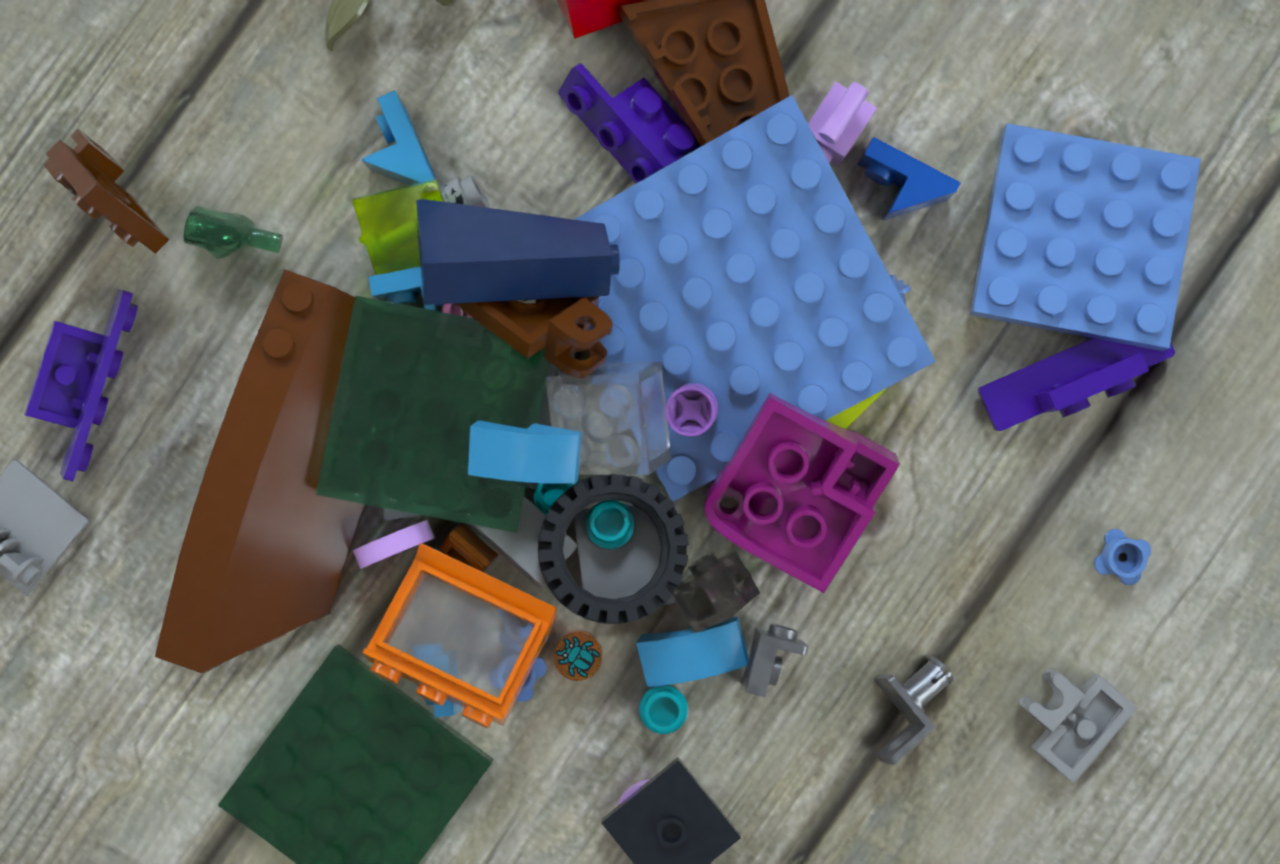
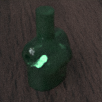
[184,206,283,259]

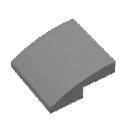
[574,503,684,605]

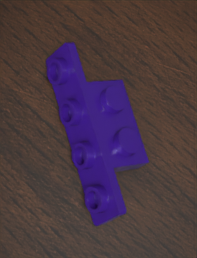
[558,63,701,184]
[24,289,138,482]
[978,338,1175,431]

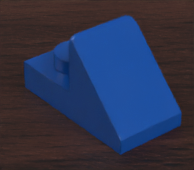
[857,137,961,220]

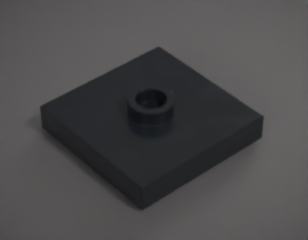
[601,757,741,864]

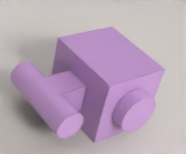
[808,82,877,168]

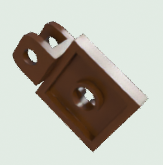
[44,128,169,254]
[454,296,613,379]

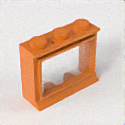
[363,542,557,728]

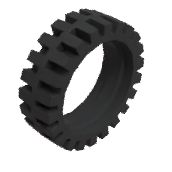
[538,473,689,624]

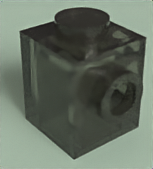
[672,550,760,633]

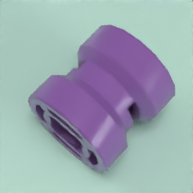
[665,383,719,437]

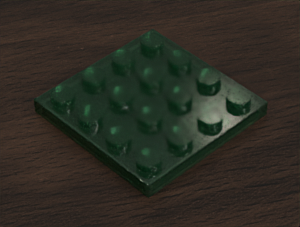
[316,296,550,533]
[218,644,494,864]

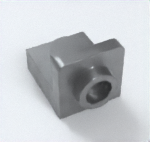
[741,624,808,697]

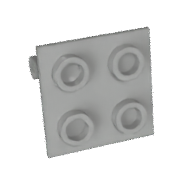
[0,459,90,596]

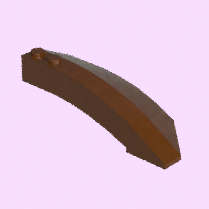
[155,269,430,674]

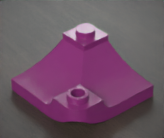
[704,393,900,593]

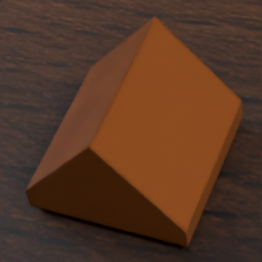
[437,523,499,572]

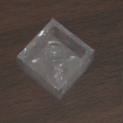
[545,362,671,475]

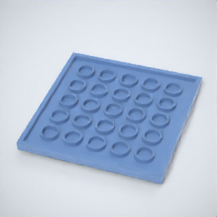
[574,95,936,502]

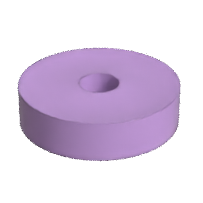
[353,520,435,569]

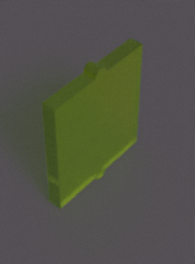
[352,179,444,275]

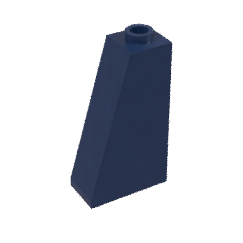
[416,199,620,305]

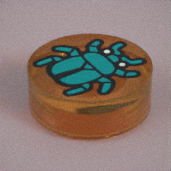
[553,630,603,681]

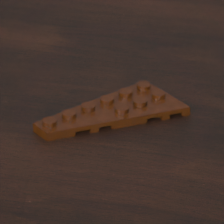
[618,0,790,146]

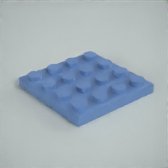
[969,123,1201,351]

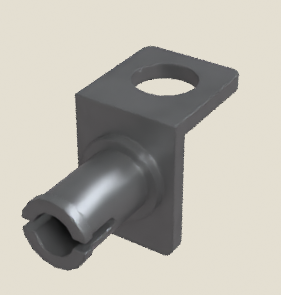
[874,657,954,765]

